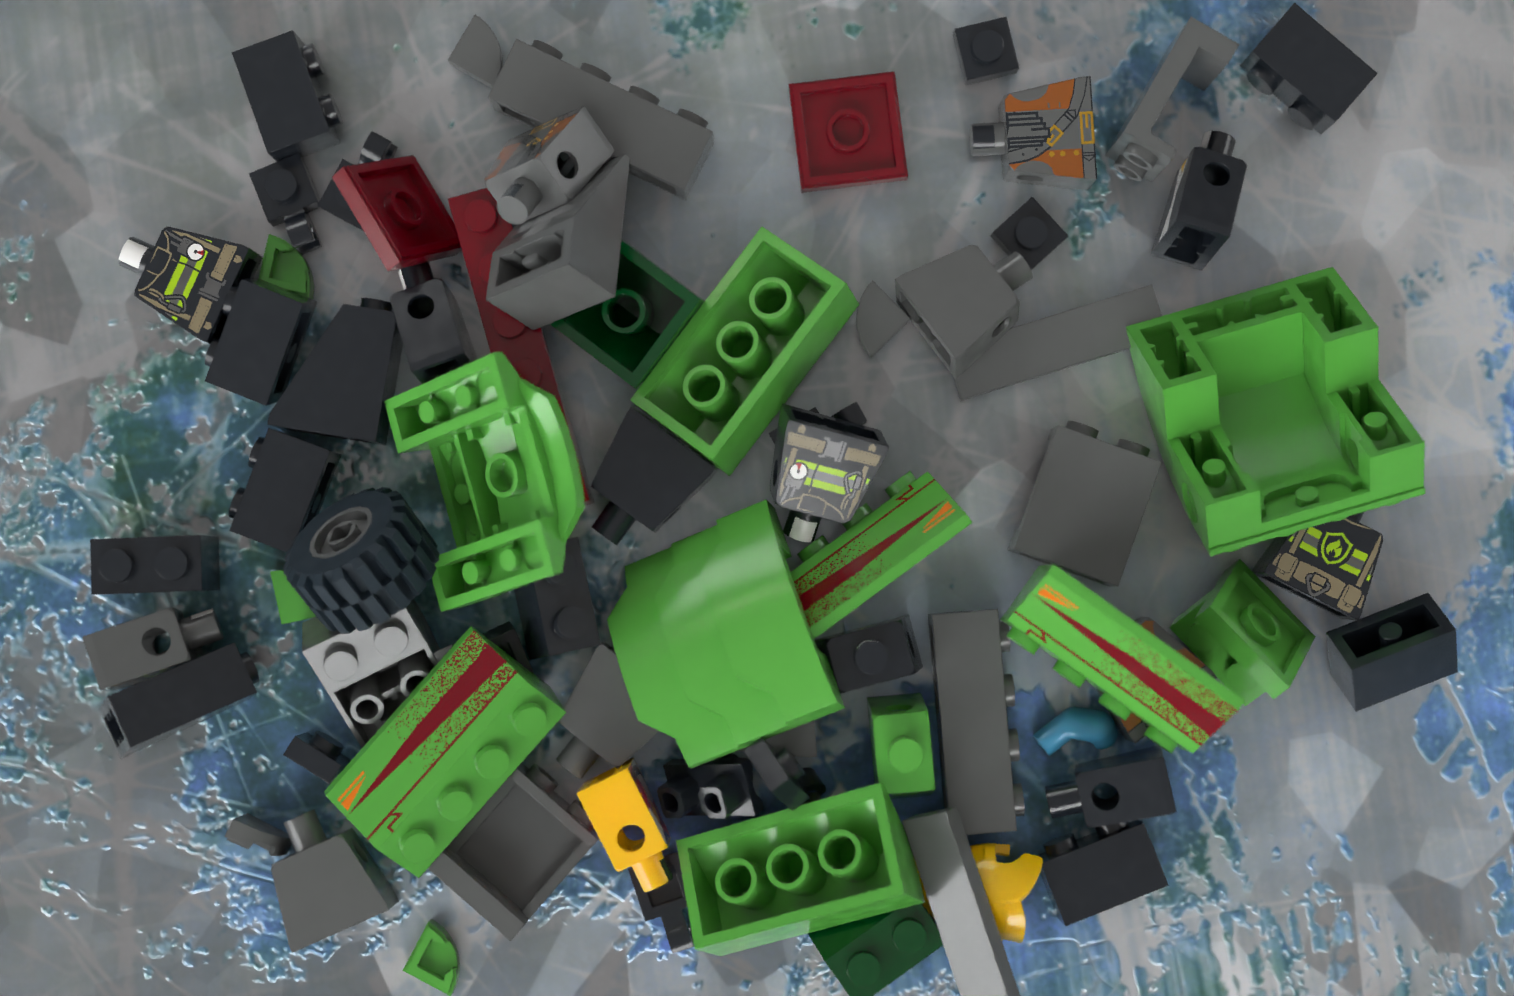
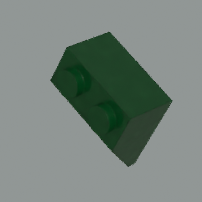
[550,239,705,389]
[808,903,943,996]

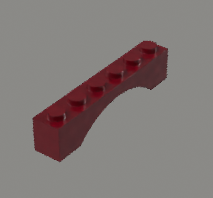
[448,188,595,506]

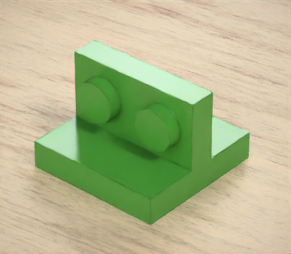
[1169,559,1316,706]

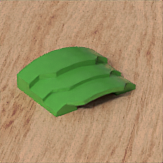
[384,352,585,612]
[607,499,845,769]

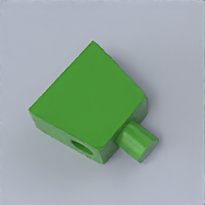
[867,693,935,799]

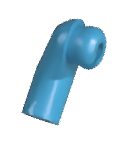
[1033,706,1118,757]

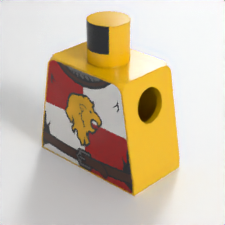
[577,758,674,892]

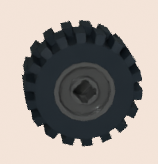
[283,487,439,633]

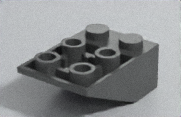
[486,154,630,330]
[302,599,440,748]

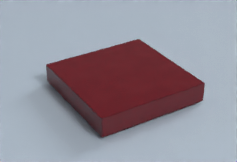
[788,71,908,193]
[332,155,462,272]

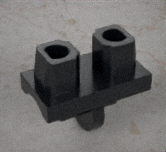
[657,753,764,819]

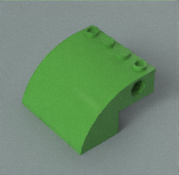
[1126,267,1425,557]

